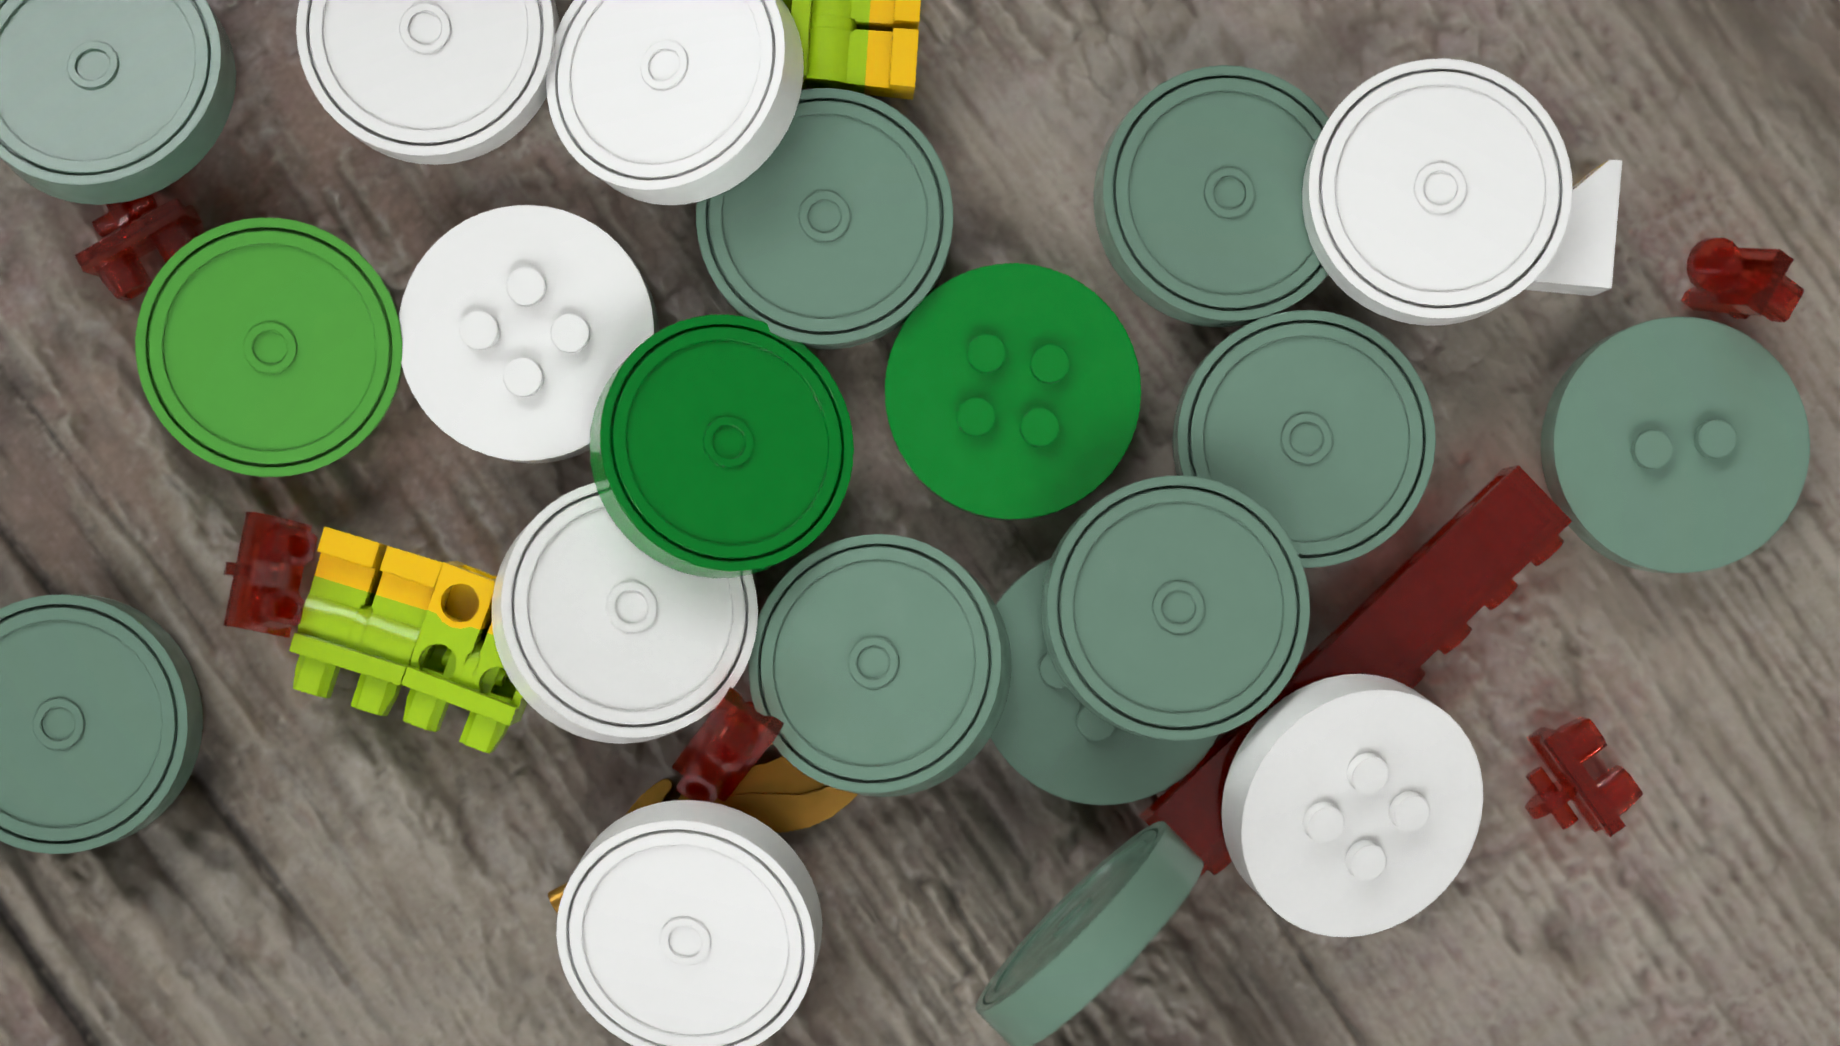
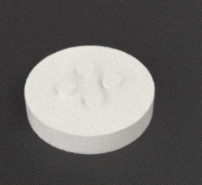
[296,0,560,165]
[546,0,804,205]
[1302,58,1573,326]
[399,205,659,463]
[491,483,758,744]
[1221,674,1483,937]
[556,800,822,1046]

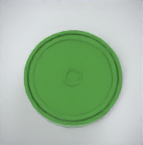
[135,217,403,477]

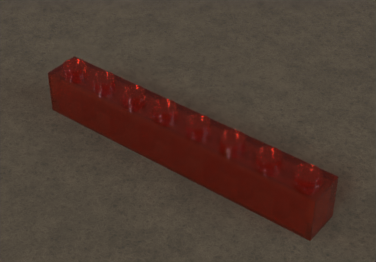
[1139,465,1572,878]

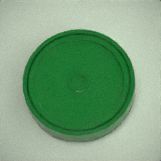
[885,263,1141,521]
[589,314,854,578]

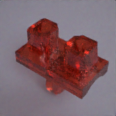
[74,194,202,301]
[1680,237,1804,322]
[223,511,317,638]
[671,687,784,803]
[1525,717,1643,837]

